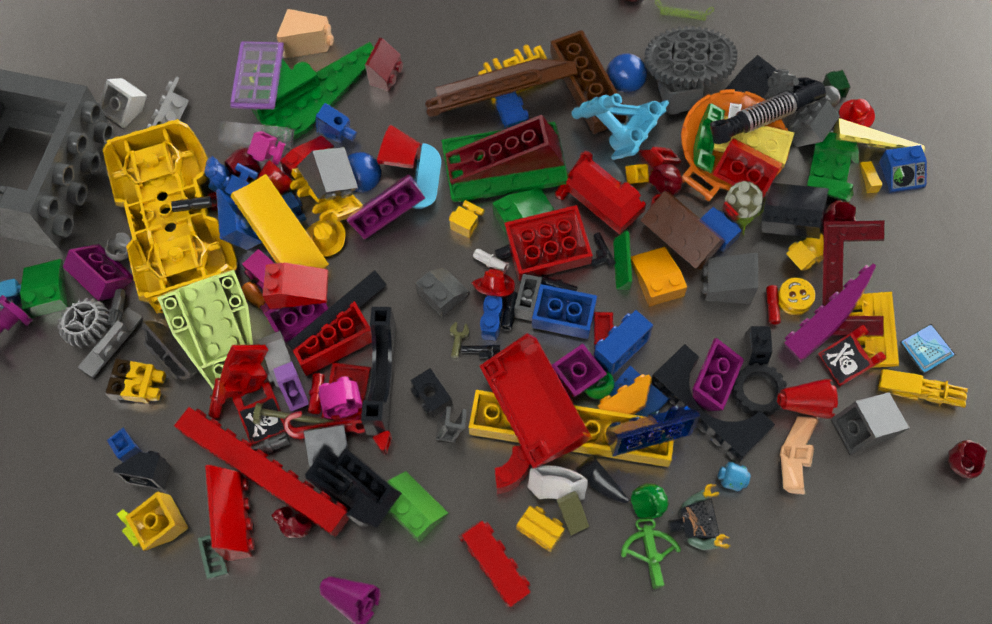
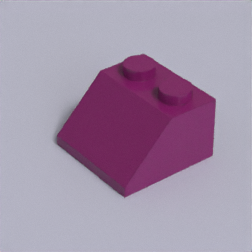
[552,343,607,397]

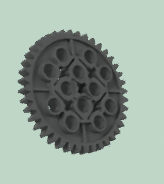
[645,26,738,89]

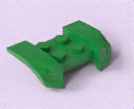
[807,132,859,202]

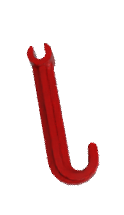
[284,411,365,439]

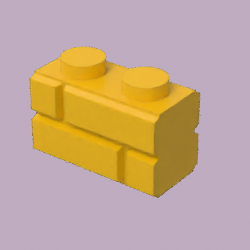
[516,505,565,553]

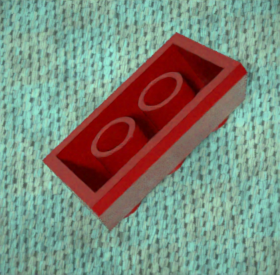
[712,138,783,198]

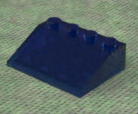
[606,406,700,457]

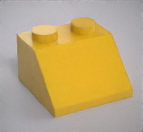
[125,491,188,551]

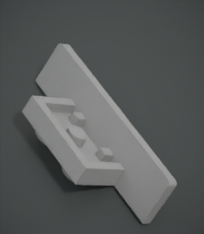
[146,76,189,129]
[78,308,143,378]

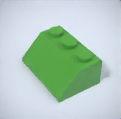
[388,471,449,543]

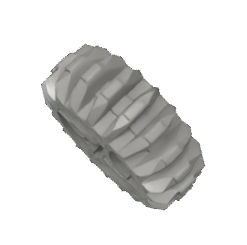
[57,297,110,348]

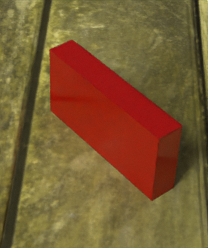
[594,312,613,349]

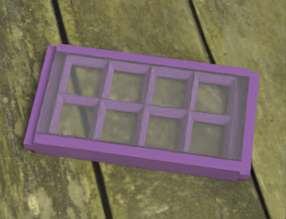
[231,42,284,109]

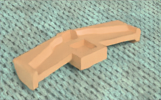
[779,416,819,494]

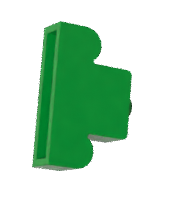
[248,58,320,120]

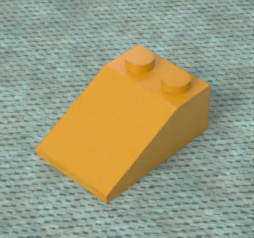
[631,247,687,307]

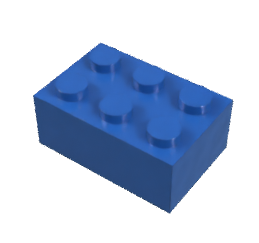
[532,284,597,339]
[593,310,653,376]

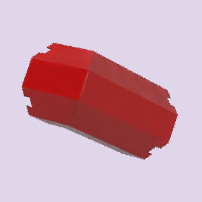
[566,159,646,235]

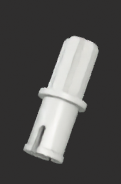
[473,249,509,274]

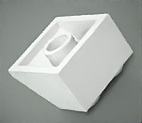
[100,78,147,128]

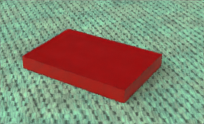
[321,362,372,424]

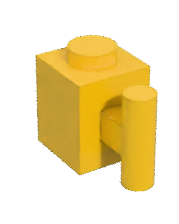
[449,200,485,239]

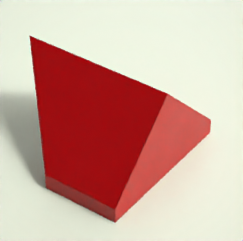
[639,147,681,169]

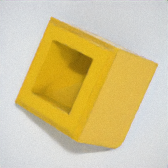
[625,164,649,184]

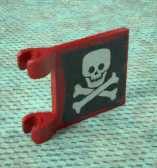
[818,325,887,387]
[232,382,285,445]

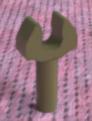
[450,322,469,358]

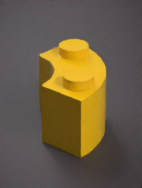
[786,234,824,271]

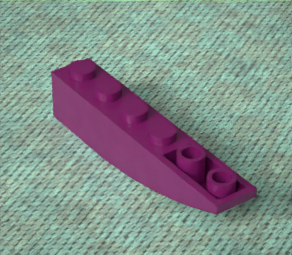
[784,263,876,362]

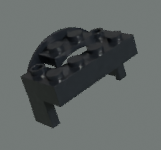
[305,449,402,528]

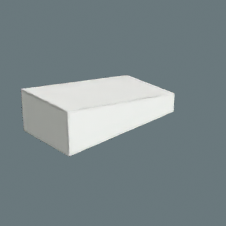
[728,103,742,118]

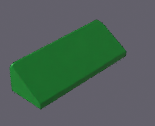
[613,231,632,290]

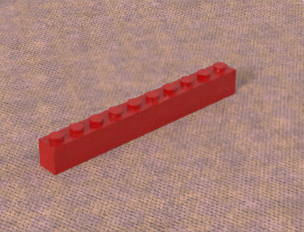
[174,407,349,538]

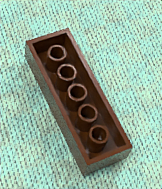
[550,30,626,134]

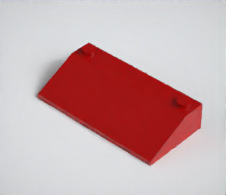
[479,333,593,469]

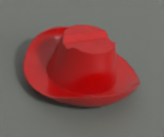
[472,269,515,297]

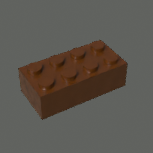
[641,191,726,269]

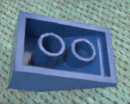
[216,189,262,250]

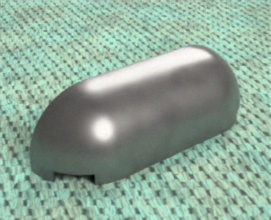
[142,321,198,379]

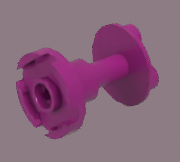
[0,295,33,354]

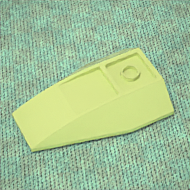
[157,270,253,389]

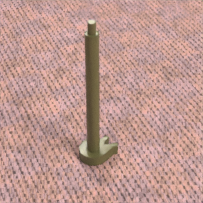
[253,403,335,425]

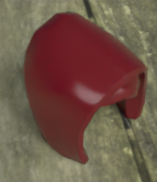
[224,147,261,182]

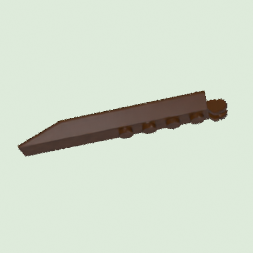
[425,59,578,117]

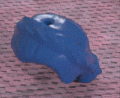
[204,156,231,192]

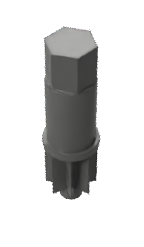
[108,289,126,328]

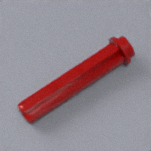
[555,151,593,200]

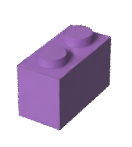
[273,362,309,411]

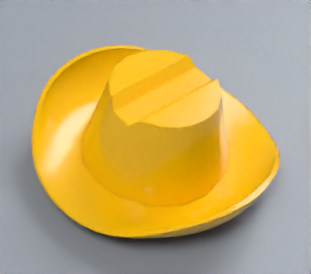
[306,219,346,256]

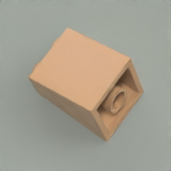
[277,9,334,58]

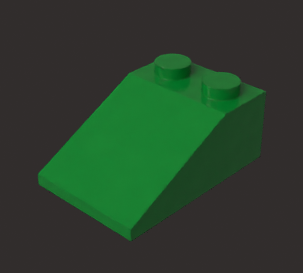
[492,188,555,235]
[20,259,69,318]

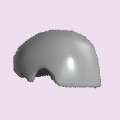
[105,232,132,261]

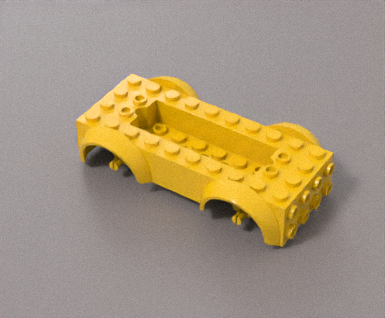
[103,119,238,314]

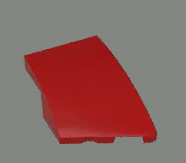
[377,125,421,169]
[218,345,268,404]

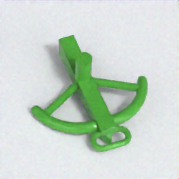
[621,518,681,589]

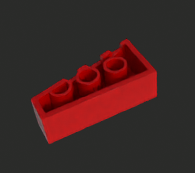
[293,301,372,376]
[458,521,531,607]

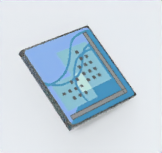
[899,324,956,374]

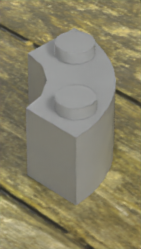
[258,331,294,388]

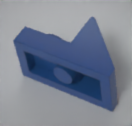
[107,428,142,462]

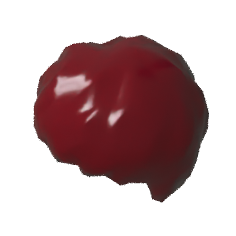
[649,164,683,196]
[823,200,856,224]
[948,439,987,479]

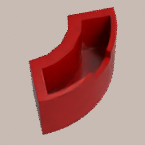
[495,445,532,495]

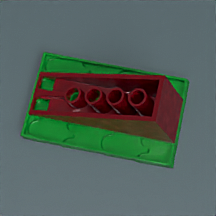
[441,115,569,202]

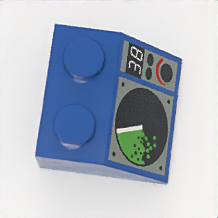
[879,145,927,193]

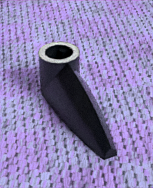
[576,456,629,503]

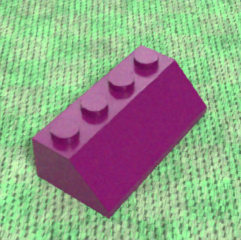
[346,174,425,240]

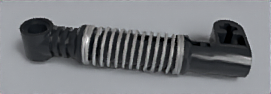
[710,77,826,144]

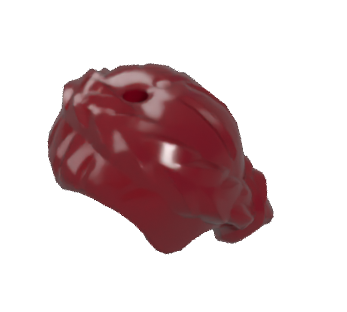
[271,506,312,538]

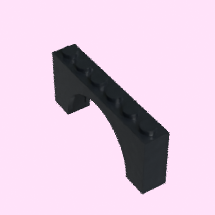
[361,306,396,435]
[651,344,775,463]

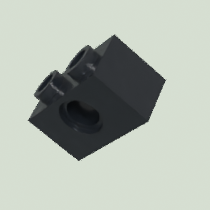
[410,368,453,417]

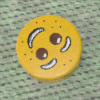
[778,278,815,316]

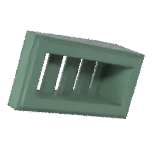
[197,534,228,579]

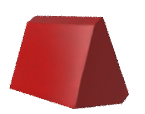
[372,430,392,456]

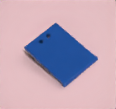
[609,366,669,418]

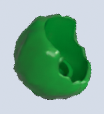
[631,483,669,519]

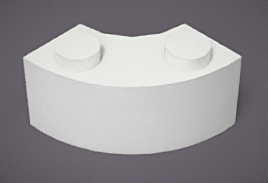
[528,466,588,501]

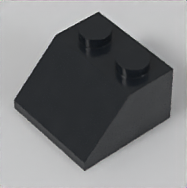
[113,451,171,490]

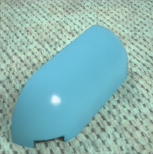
[412,143,441,209]

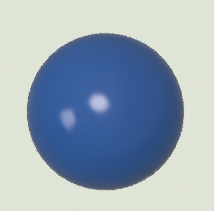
[606,53,647,92]
[348,152,382,193]

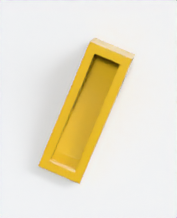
[860,161,883,193]

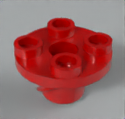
[838,99,875,128]

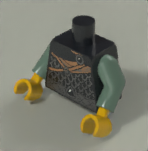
[668,484,730,550]

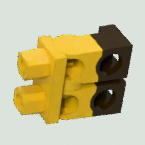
[105,358,166,404]

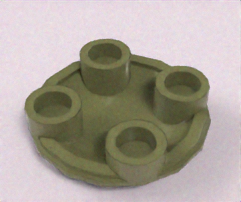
[725,181,763,219]

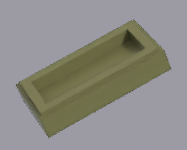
[557,491,589,535]

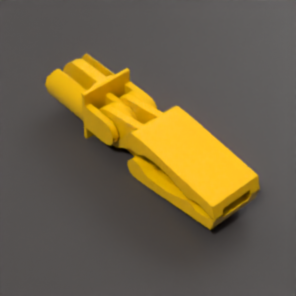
[878,369,968,408]

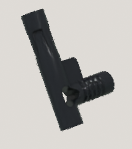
[591,232,616,267]
[461,345,500,360]

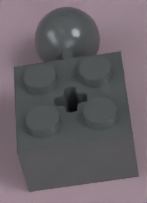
[787,86,840,147]

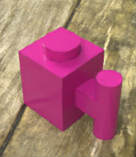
[247,131,286,165]

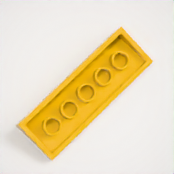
[230,174,329,269]

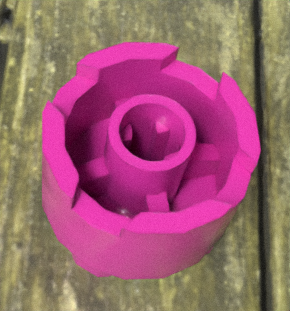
[318,377,363,419]

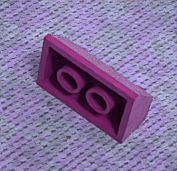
[63,244,134,301]
[260,303,328,343]
[692,338,744,412]

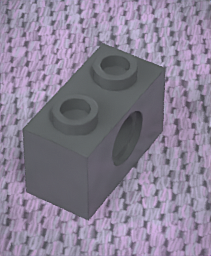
[514,274,542,321]

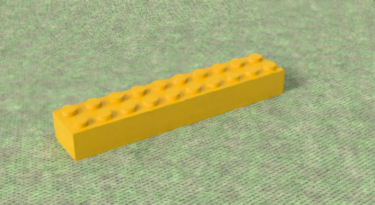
[468,390,676,467]

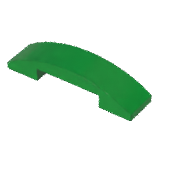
[693,103,725,173]

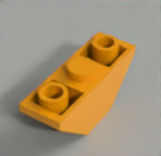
[598,374,652,415]

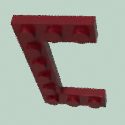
[822,220,885,337]

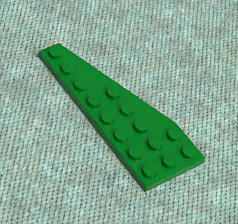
[251,42,374,146]

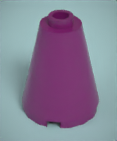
[319,576,380,624]

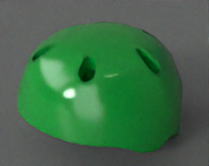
[585,371,615,400]

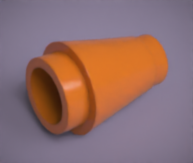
[241,281,266,309]

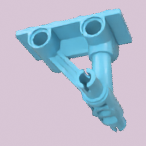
[572,93,669,160]

